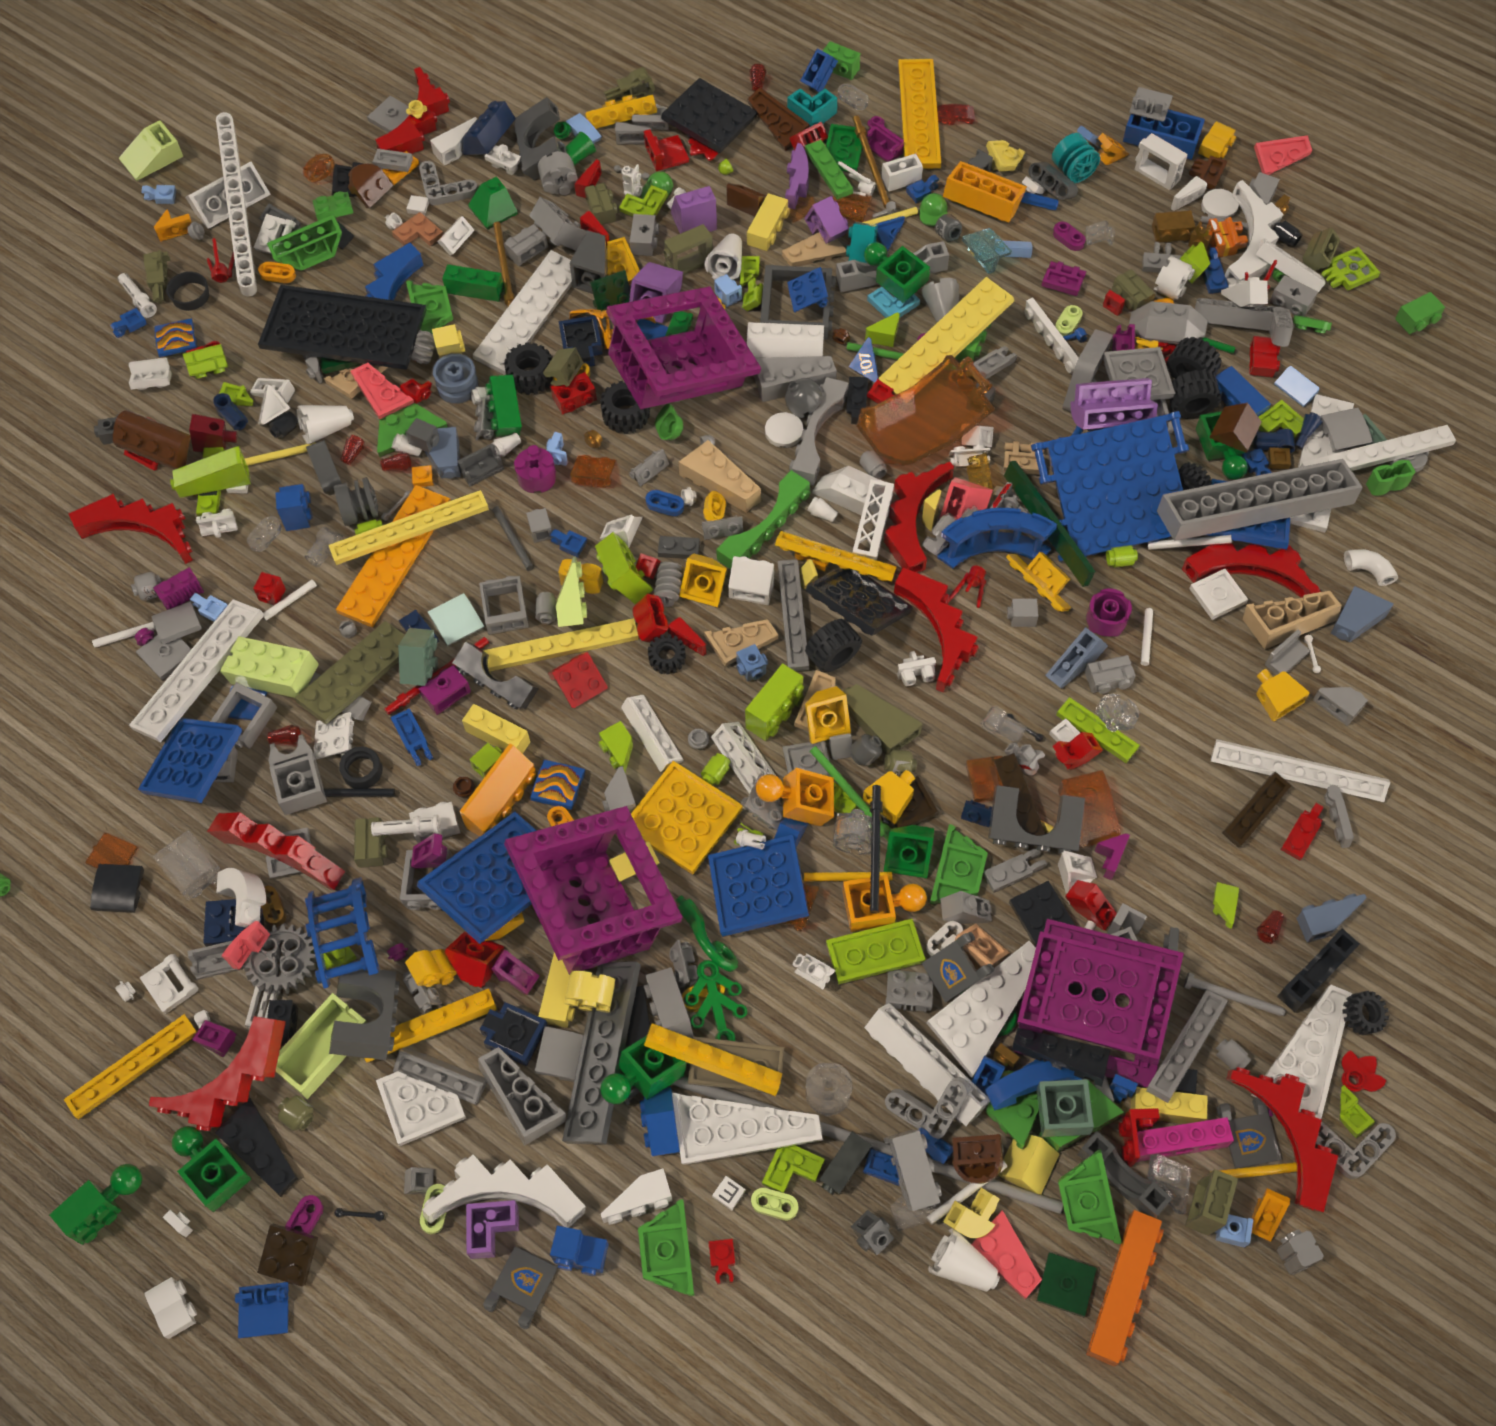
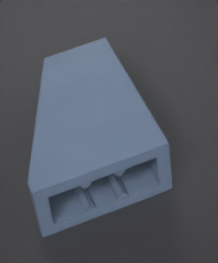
[424,427,461,479]
[1330,586,1394,642]

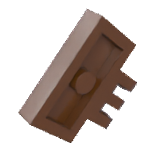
[1189,155,1227,190]

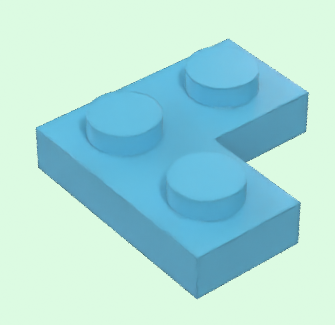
[867,286,920,318]

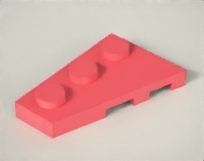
[1254,135,1312,175]
[351,363,414,420]
[971,1210,1042,1299]

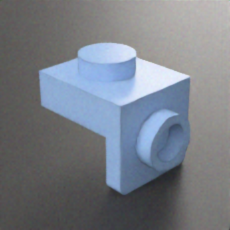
[546,432,568,466]

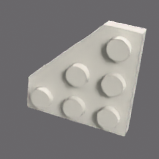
[376,1071,466,1146]

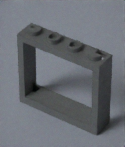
[760,265,836,340]

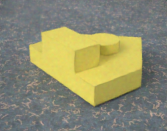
[986,140,1026,172]

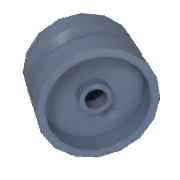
[433,353,479,404]

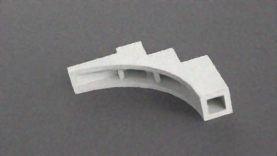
[1225,180,1284,285]
[422,1155,585,1228]

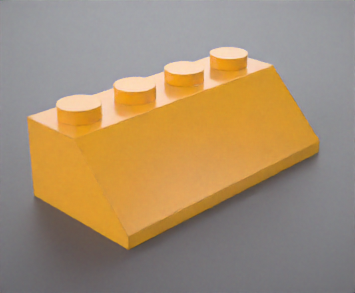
[943,161,1027,223]
[459,744,536,837]

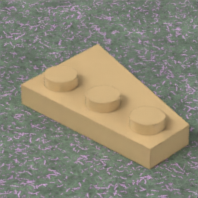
[782,232,846,267]
[793,670,835,741]

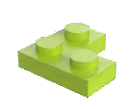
[619,185,668,217]
[1259,400,1304,439]
[762,1145,825,1193]

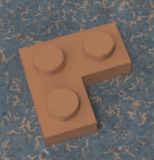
[392,212,444,246]

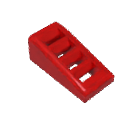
[790,122,828,150]
[574,159,602,198]
[580,211,610,248]
[668,617,706,656]

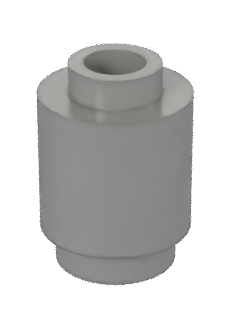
[860,451,887,479]
[535,592,557,624]
[1215,1039,1251,1070]

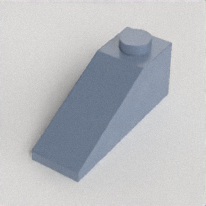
[1045,627,1108,689]

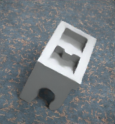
[188,941,242,980]

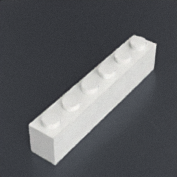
[864,1003,990,1126]

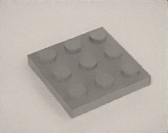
[1103,347,1175,400]

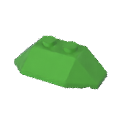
[267,214,342,271]

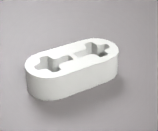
[926,921,963,957]

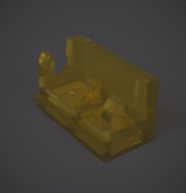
[966,452,994,494]

